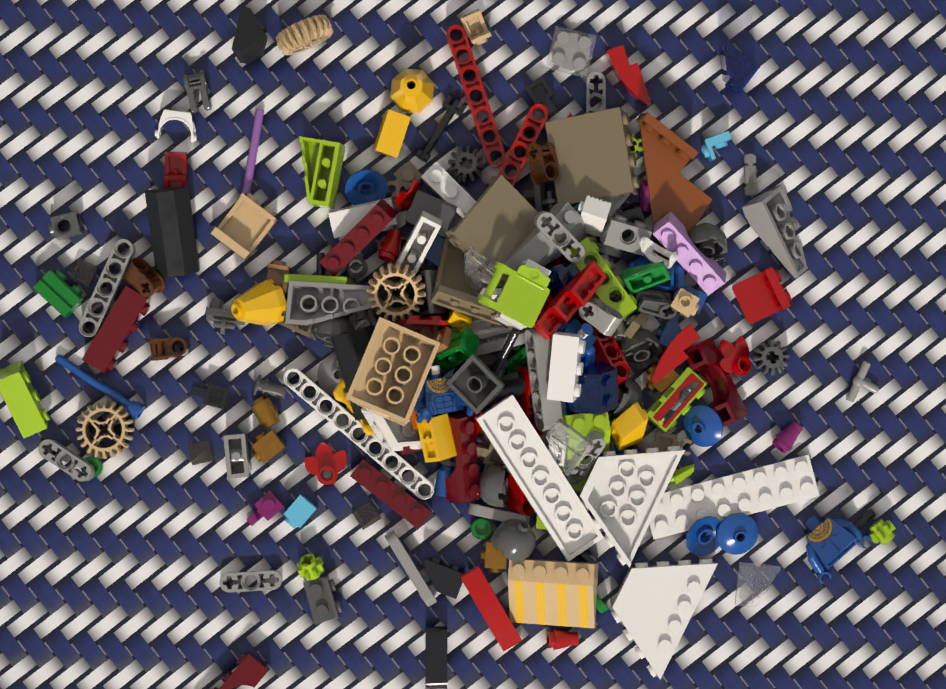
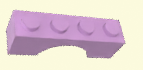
[653,212,726,296]

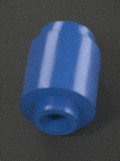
[434,466,455,497]

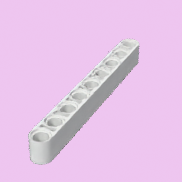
[283,368,435,500]

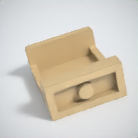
[210,193,277,261]

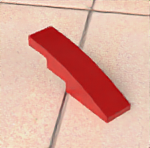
[164,152,187,188]
[534,261,607,340]
[460,565,522,652]

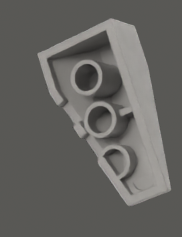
[504,202,585,271]
[285,281,374,325]

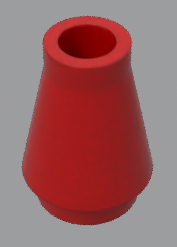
[378,229,402,263]
[546,629,579,650]

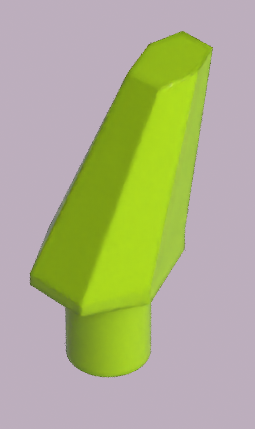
[669,464,694,486]

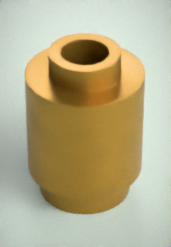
[251,396,281,429]

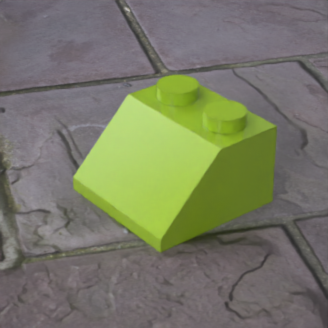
[561,409,611,459]

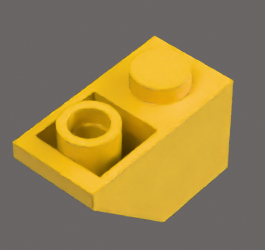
[610,402,648,450]

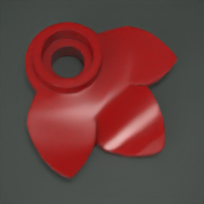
[394,178,422,212]
[719,336,751,376]
[304,442,347,485]

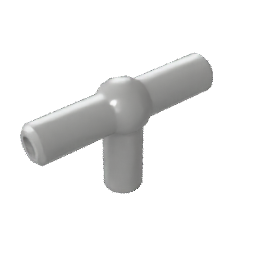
[846,361,879,402]

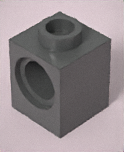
[49,211,84,240]

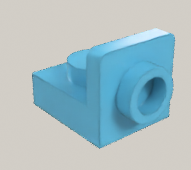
[701,131,732,161]

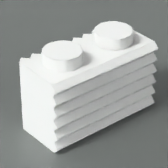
[577,195,611,237]

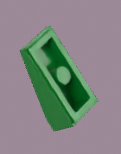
[622,261,671,294]

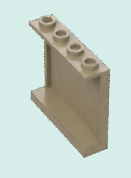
[545,107,640,205]
[445,175,543,289]
[431,228,512,330]

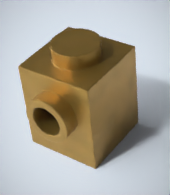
[645,363,679,394]
[252,430,286,463]
[480,541,507,573]

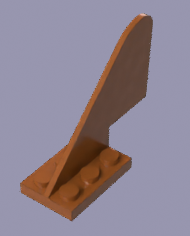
[636,112,713,250]

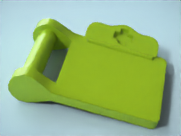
[478,261,550,328]

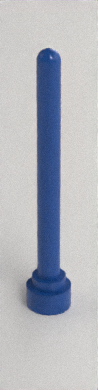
[55,354,146,420]

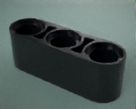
[425,626,447,689]

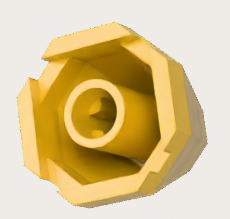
[390,68,434,114]
[231,279,287,326]

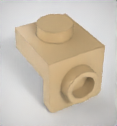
[459,9,492,45]
[671,288,700,318]

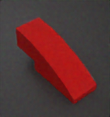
[606,45,651,108]
[650,324,701,385]

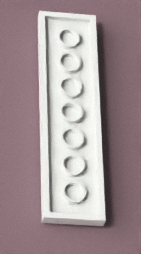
[475,394,604,562]
[649,454,820,540]

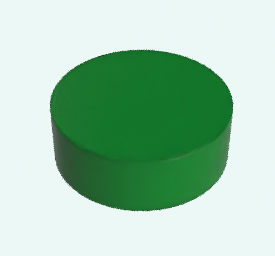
[81,456,103,478]
[471,518,492,539]
[596,592,609,614]

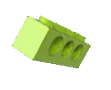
[565,238,637,320]

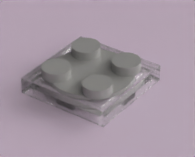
[546,26,597,78]

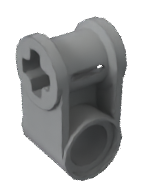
[579,298,623,337]

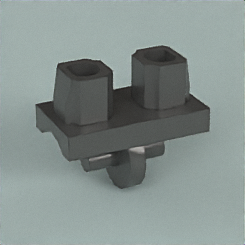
[524,184,558,218]
[205,298,245,335]

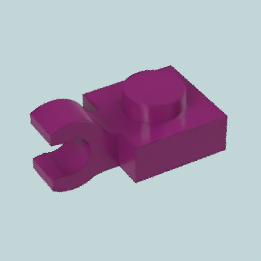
[246,491,284,526]

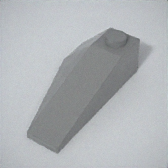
[742,184,808,278]

